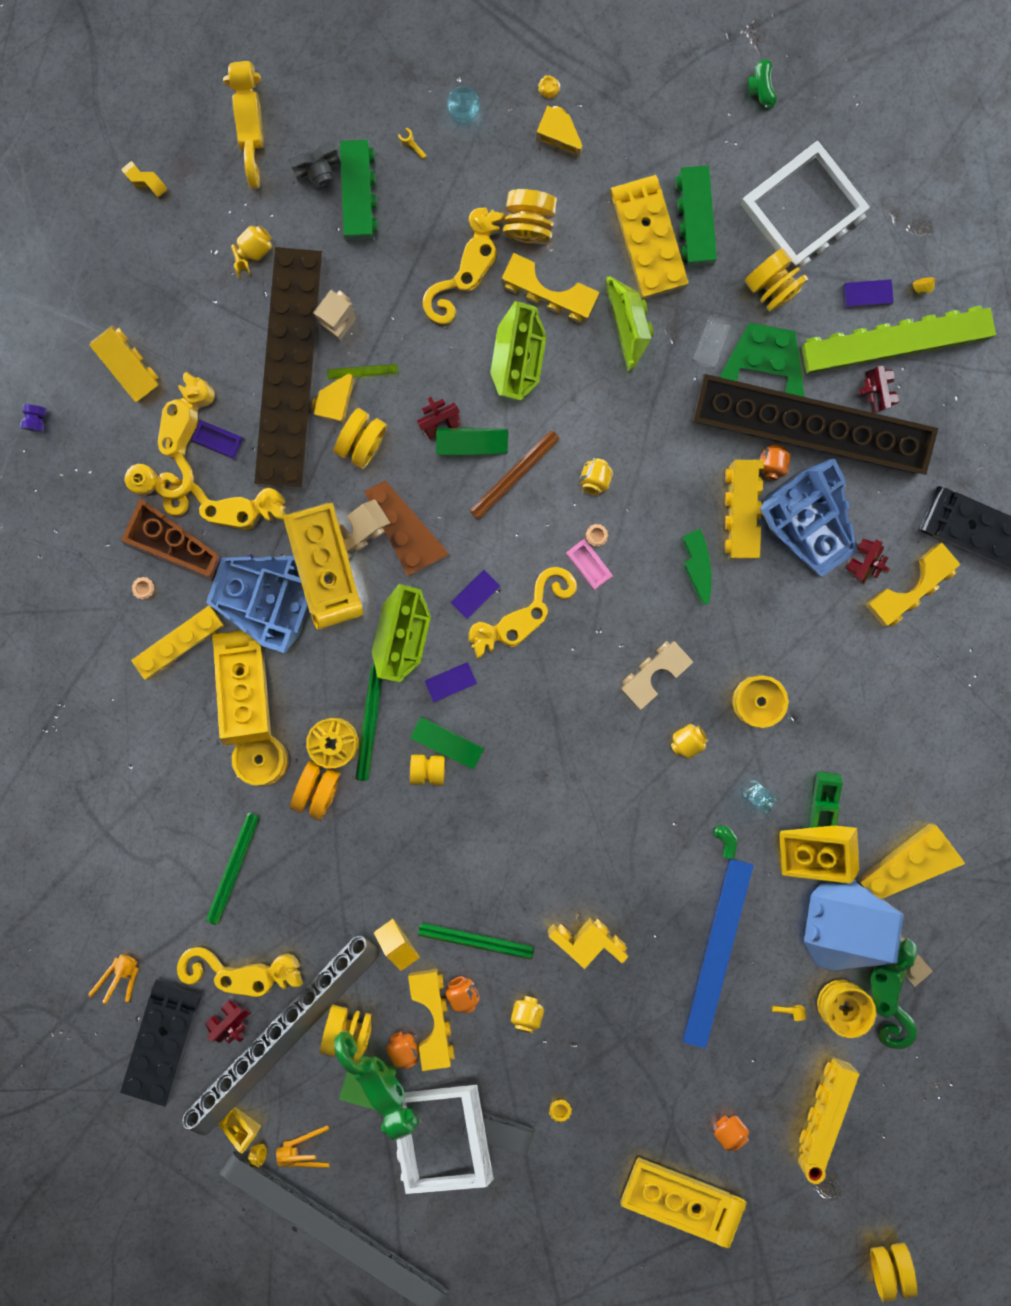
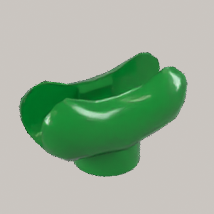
[748,59,777,107]

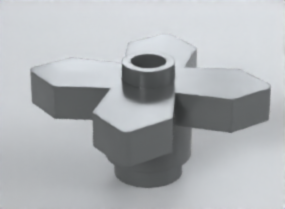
[288,141,341,187]

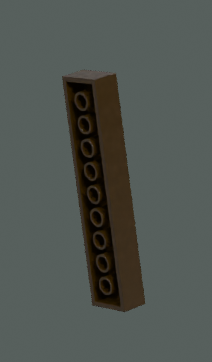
[254,247,325,491]
[692,374,938,475]

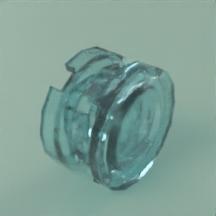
[447,86,480,123]
[742,780,780,815]

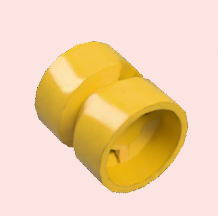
[410,754,445,786]

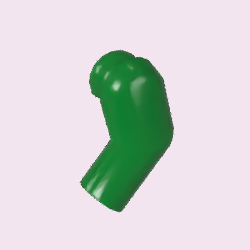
[714,826,737,859]

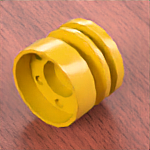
[503,189,557,244]
[744,248,808,312]
[306,718,359,769]
[817,979,876,1038]
[319,1004,372,1063]

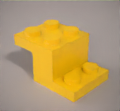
[548,918,629,969]

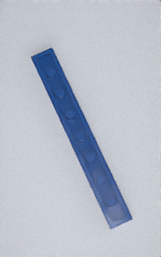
[682,859,754,1048]

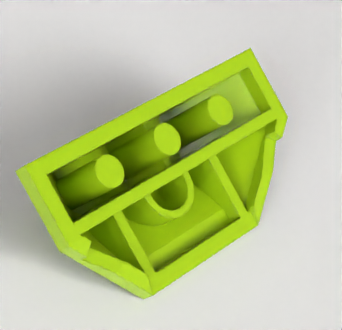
[605,276,654,373]
[490,301,547,401]
[371,584,431,682]

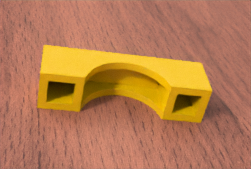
[501,253,600,323]
[865,543,961,627]
[131,606,227,680]
[408,968,455,1071]

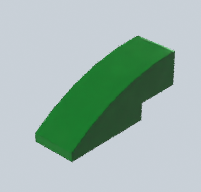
[436,427,508,455]
[681,528,712,606]
[410,716,485,770]
[809,772,843,828]

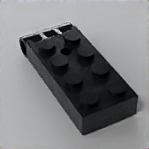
[918,486,1011,571]
[120,979,202,1107]

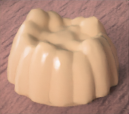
[586,524,608,547]
[132,577,155,600]

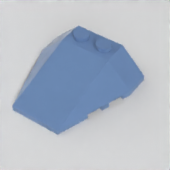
[760,458,857,577]
[206,556,309,653]
[804,879,904,971]

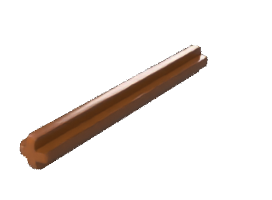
[470,430,559,519]

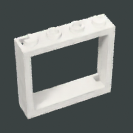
[740,140,870,271]
[396,1085,494,1194]

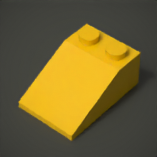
[779,826,859,884]

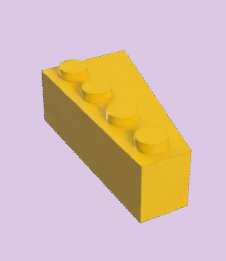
[724,460,764,560]
[855,823,965,899]

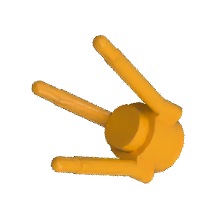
[88,954,139,1005]
[276,1126,330,1168]

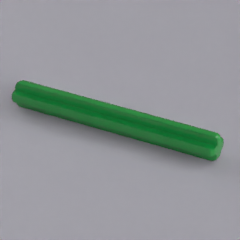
[355,665,382,781]
[206,813,260,925]
[418,923,534,960]

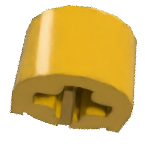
[121,161,168,198]

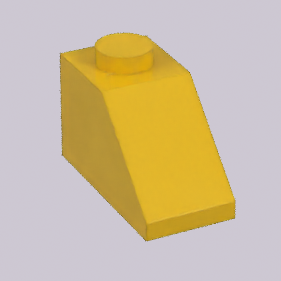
[536,106,582,156]
[311,374,354,424]

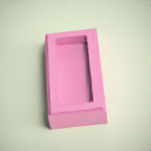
[566,538,613,590]

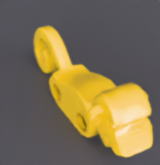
[223,61,264,189]
[423,207,505,325]
[155,372,215,499]
[163,480,286,530]
[468,567,577,659]
[177,947,303,997]

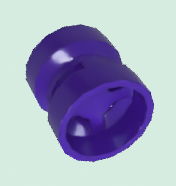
[19,404,47,432]

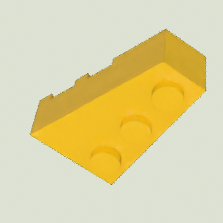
[89,325,159,403]

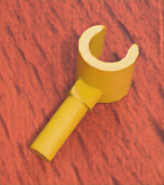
[398,128,427,159]
[231,244,250,278]
[772,1005,806,1021]

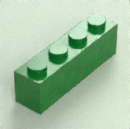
[340,140,378,241]
[675,165,717,267]

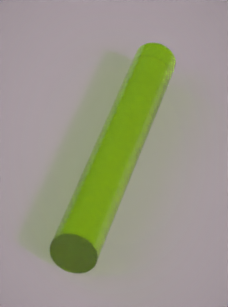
[327,363,398,379]

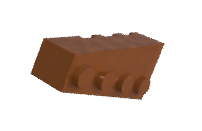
[364,481,450,577]
[121,498,221,582]

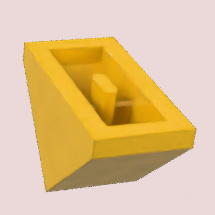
[374,919,420,971]
[218,1107,261,1154]

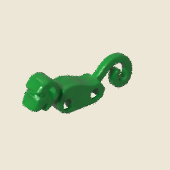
[871,938,918,1049]
[334,1031,419,1140]

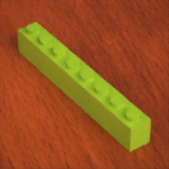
[800,306,996,375]

